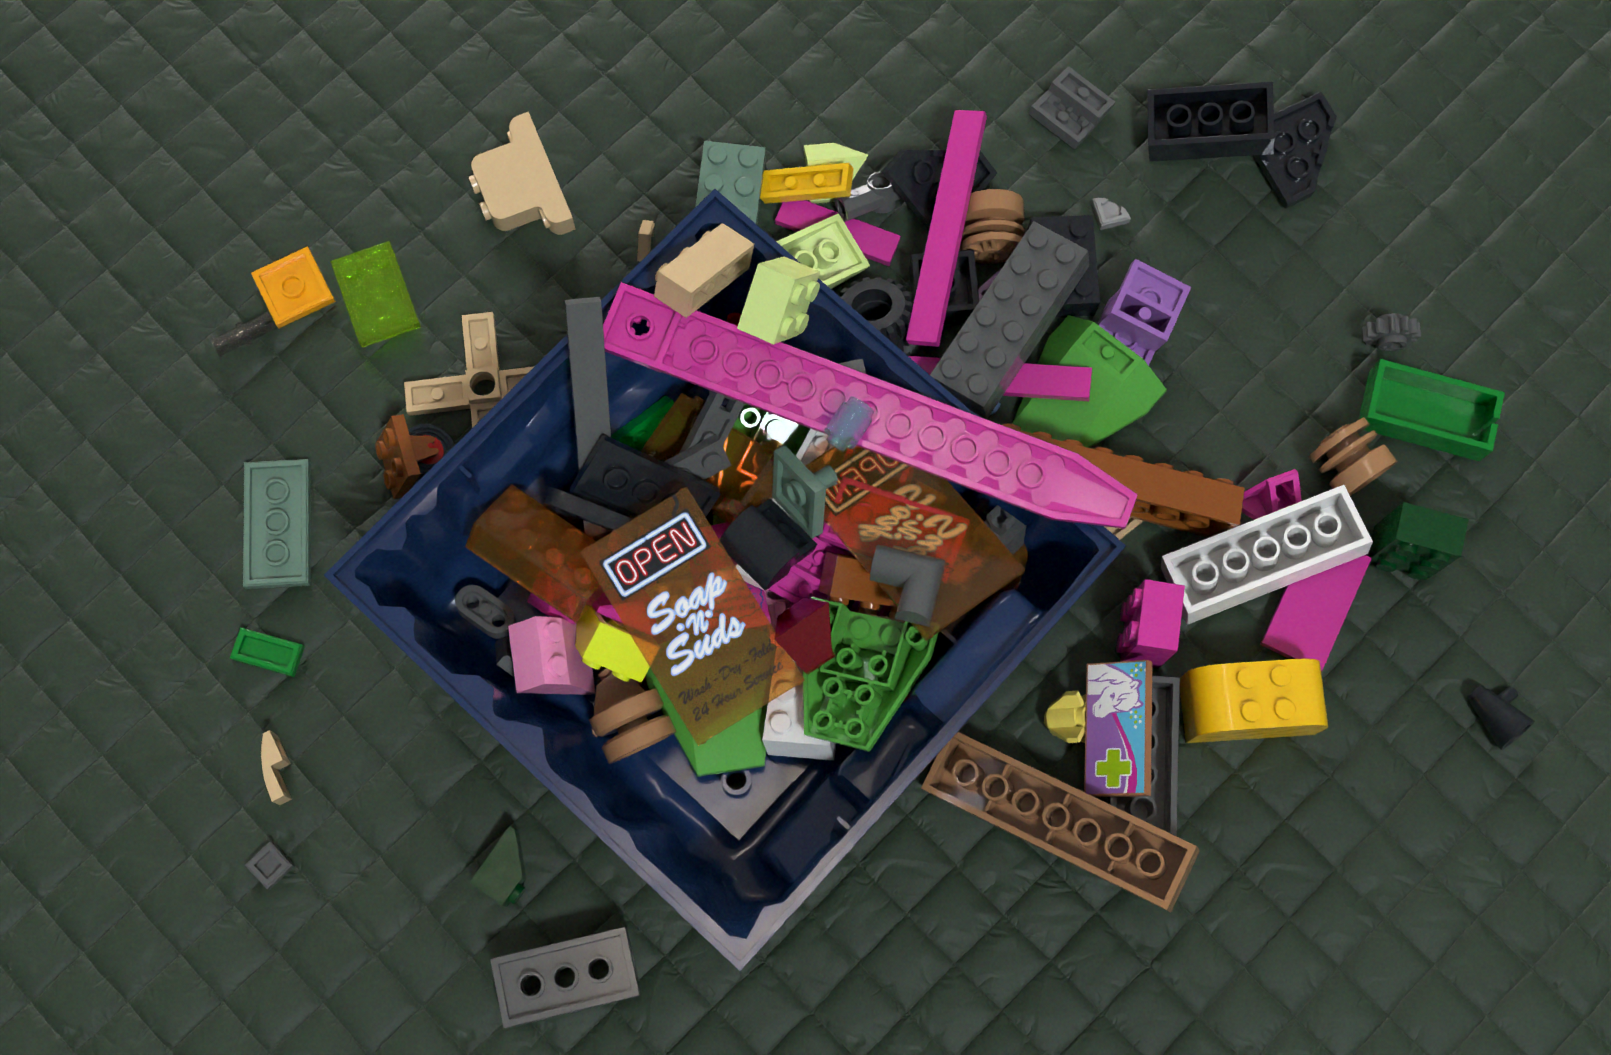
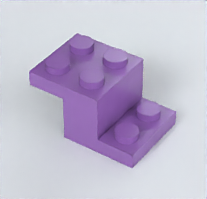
[1097,259,1191,366]

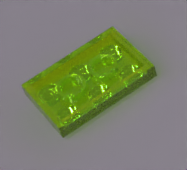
[330,241,421,348]

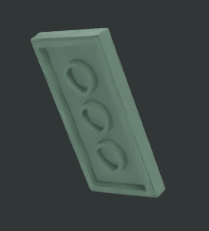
[243,459,311,589]

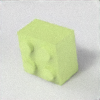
[737,257,820,345]

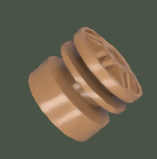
[960,189,1025,264]
[1309,417,1398,496]

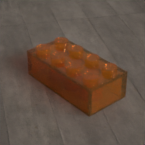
[465,484,613,623]

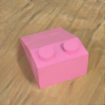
[508,616,596,695]

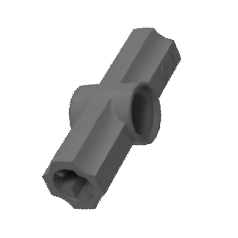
[835,172,902,222]

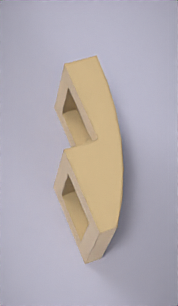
[261,730,292,805]

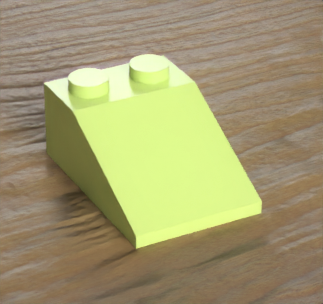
[776,213,870,290]

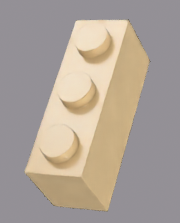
[654,223,754,318]

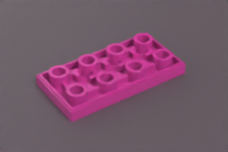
[1260,555,1372,672]

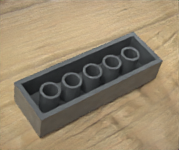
[930,221,1090,419]
[1104,676,1180,836]

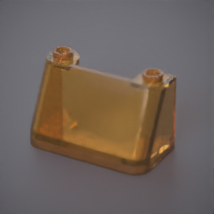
[641,393,784,524]

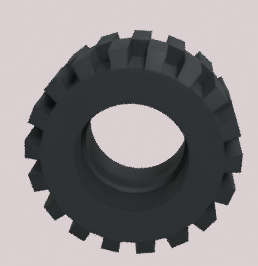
[840,276,913,351]

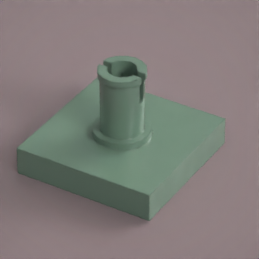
[772,445,838,539]

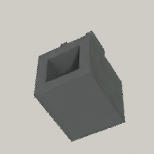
[972,505,1026,569]

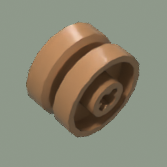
[589,688,677,764]

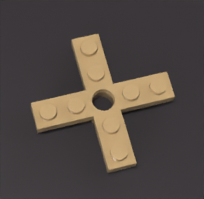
[404,312,535,428]

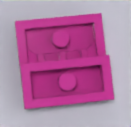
[768,536,855,603]

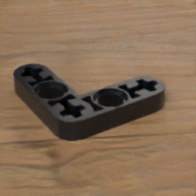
[544,487,642,540]

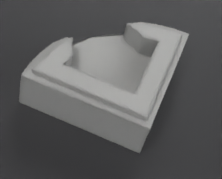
[1091,198,1131,230]

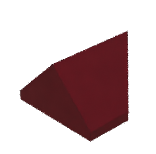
[775,598,835,674]

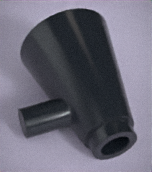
[1467,685,1535,750]

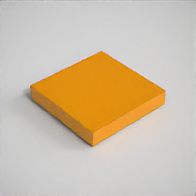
[251,246,336,329]

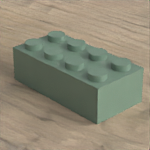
[695,141,766,225]

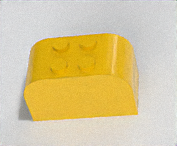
[1179,659,1328,743]

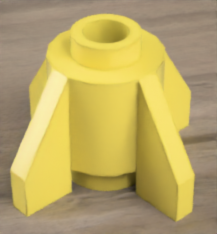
[1044,690,1086,743]

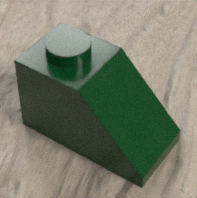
[470,826,526,907]

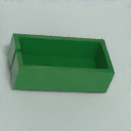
[1358,359,1505,462]

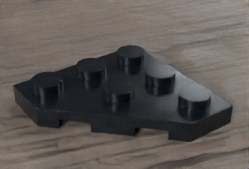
[1254,92,1337,209]
[881,150,997,231]

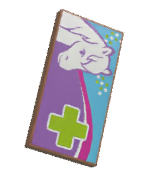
[1084,660,1152,797]

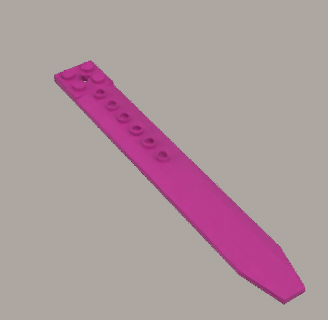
[603,282,1138,529]

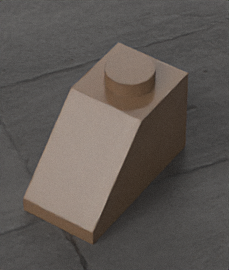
[592,668,647,738]

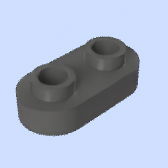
[455,585,515,639]

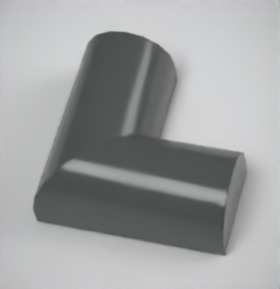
[870,545,946,627]

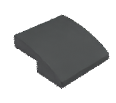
[1028,66,1115,149]

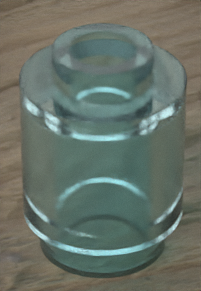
[824,396,874,451]

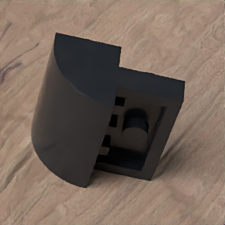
[718,498,817,590]

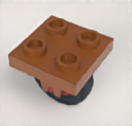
[375,414,455,499]

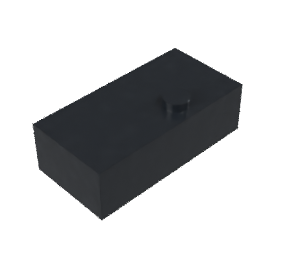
[1147,82,1275,161]

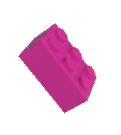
[1116,579,1185,669]

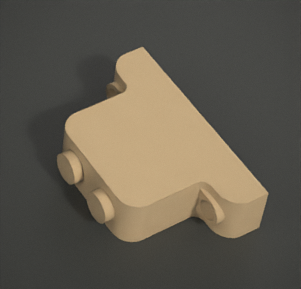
[468,112,576,235]

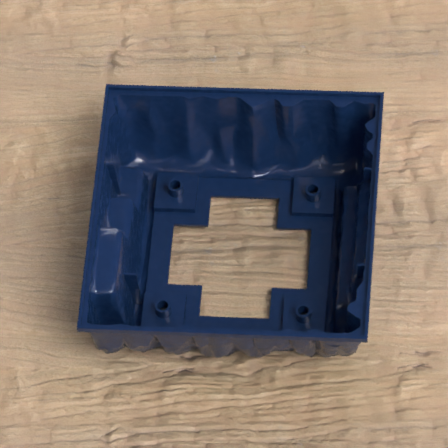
[324,189,1126,972]

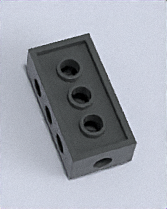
[490,927,642,1028]

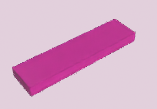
[775,200,901,266]

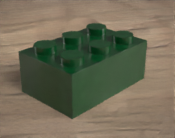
[1368,502,1469,580]

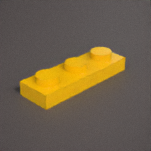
[760,163,854,204]

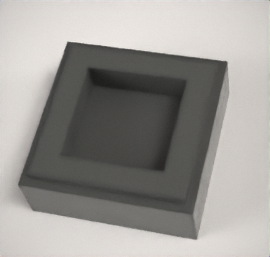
[245,842,295,890]

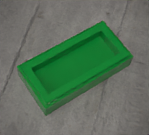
[230,627,305,677]

